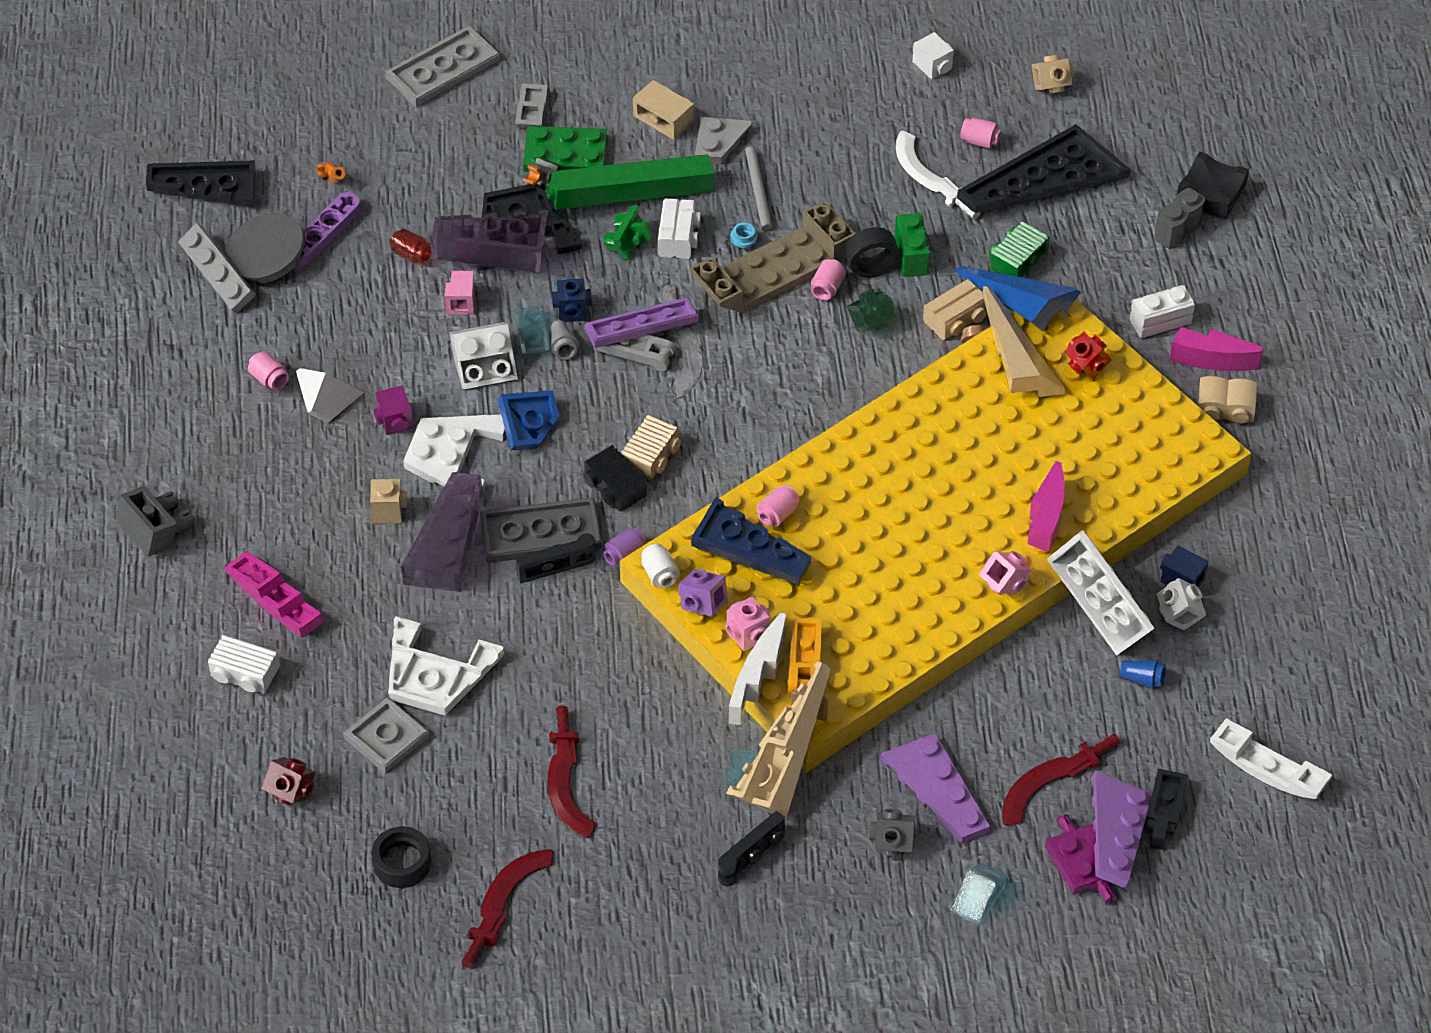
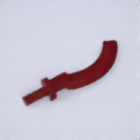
[548,705,595,838]
[1002,734,1120,826]
[461,849,553,968]

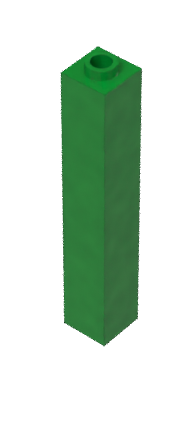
[546,154,715,210]

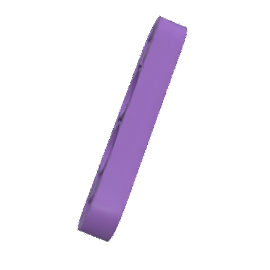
[293,192,361,269]

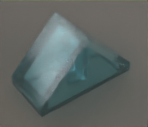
[951,863,1009,926]

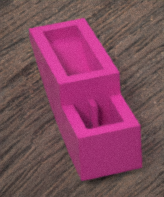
[1170,327,1263,371]
[1027,461,1065,553]

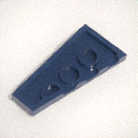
[691,496,811,585]

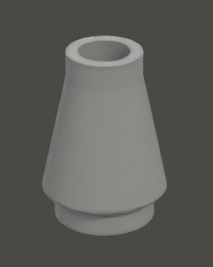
[550,320,579,360]

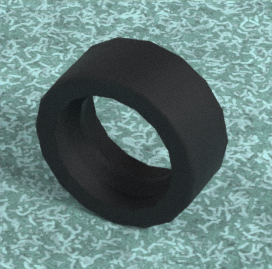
[845,227,900,278]
[371,826,432,888]

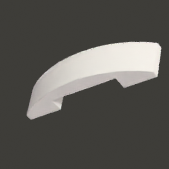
[1210,718,1332,799]

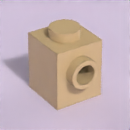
[370,479,407,524]

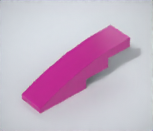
[224,552,325,638]

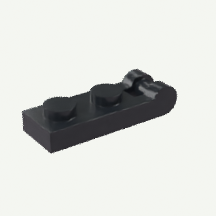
[516,533,596,584]
[718,810,785,886]

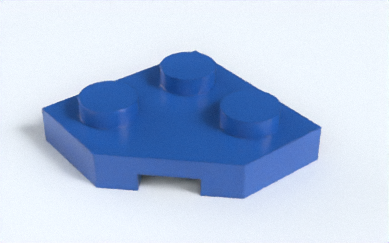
[497,390,560,451]

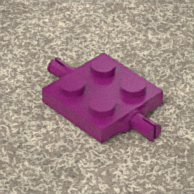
[1045,814,1117,904]

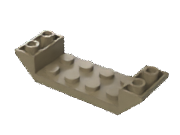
[689,200,856,313]

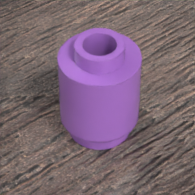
[603,528,647,568]

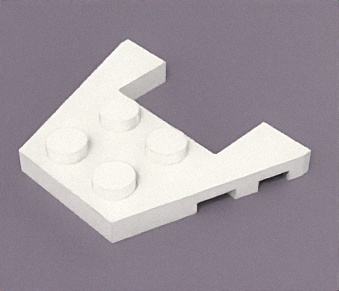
[403,414,506,506]
[388,616,504,716]

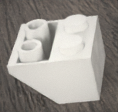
[449,322,518,389]

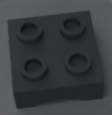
[1177,151,1249,219]

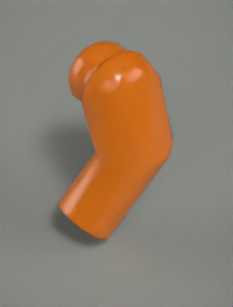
[317,162,345,184]

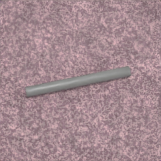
[745,146,772,232]

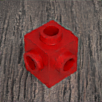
[1064,331,1112,380]

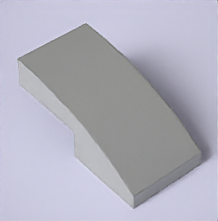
[515,83,548,127]

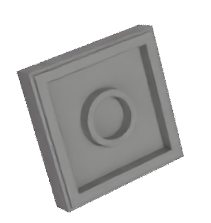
[343,697,429,774]

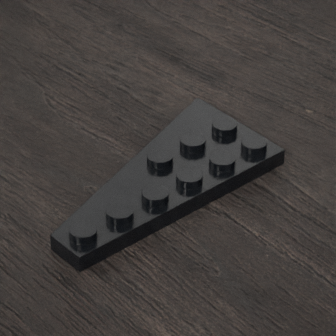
[957,124,1131,213]

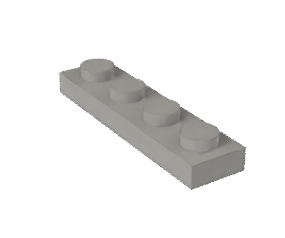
[178,223,256,313]

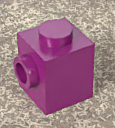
[374,385,414,435]

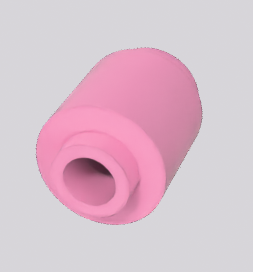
[960,117,1002,149]
[811,259,846,300]
[248,351,289,391]
[757,485,799,527]

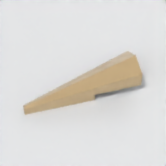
[983,286,1065,397]
[726,661,831,817]

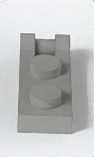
[594,335,676,372]

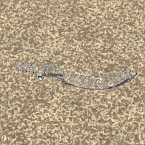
[662,285,703,398]

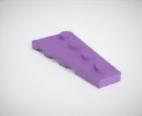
[880,733,990,844]
[1091,771,1152,888]

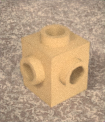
[1031,54,1074,93]

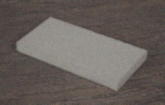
[385,25,501,107]

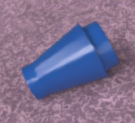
[1120,660,1166,689]

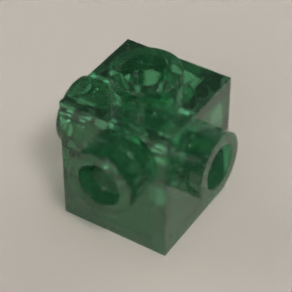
[847,289,896,331]

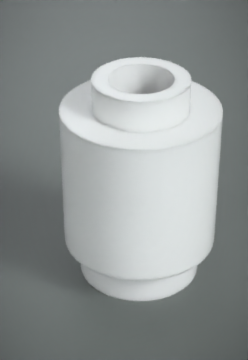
[641,543,680,588]

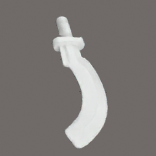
[896,130,980,220]

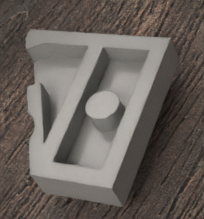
[695,117,752,165]

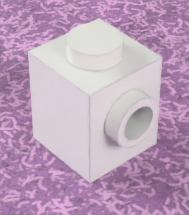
[912,32,954,79]

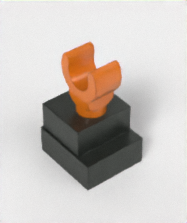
[523,157,562,191]

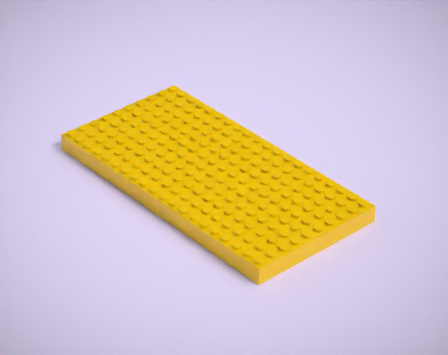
[620,284,1251,773]

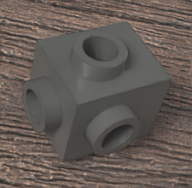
[869,809,914,856]

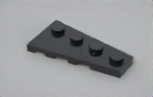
[146,160,256,207]

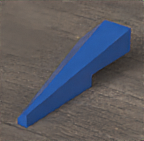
[955,266,1081,331]

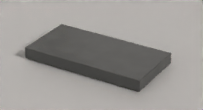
[480,497,602,563]

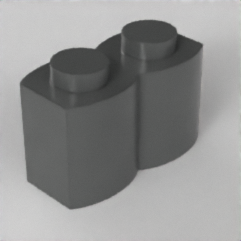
[1154,188,1205,249]

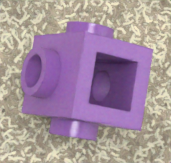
[678,569,728,617]

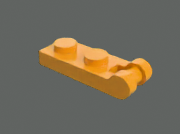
[788,618,822,693]

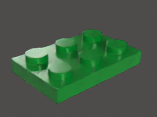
[523,126,607,172]

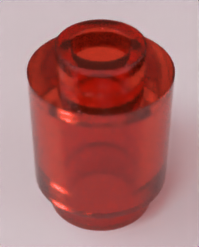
[390,228,432,264]

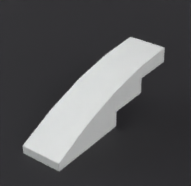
[729,613,786,725]

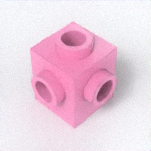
[979,551,1032,595]
[725,596,770,651]

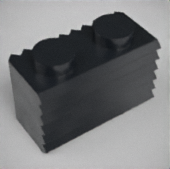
[583,445,647,512]

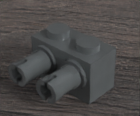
[115,486,195,557]

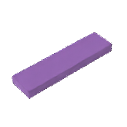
[585,297,699,348]

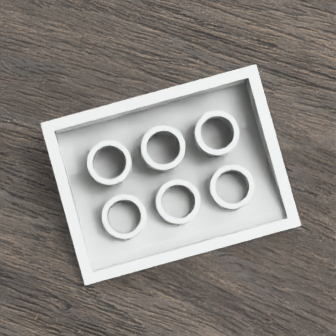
[1047,530,1154,655]

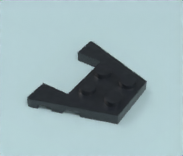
[477,184,582,271]

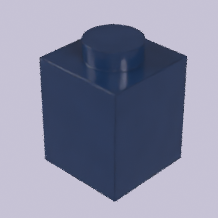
[1160,546,1209,588]

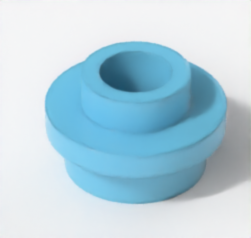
[730,223,758,248]

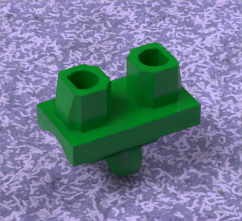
[604,206,652,260]

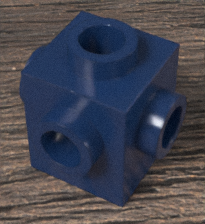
[552,278,592,322]

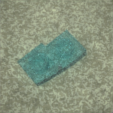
[514,305,550,355]

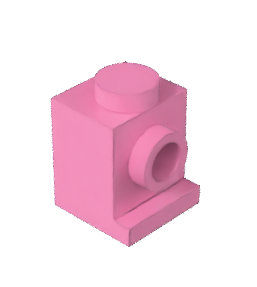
[444,270,475,314]

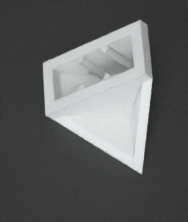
[296,368,364,423]

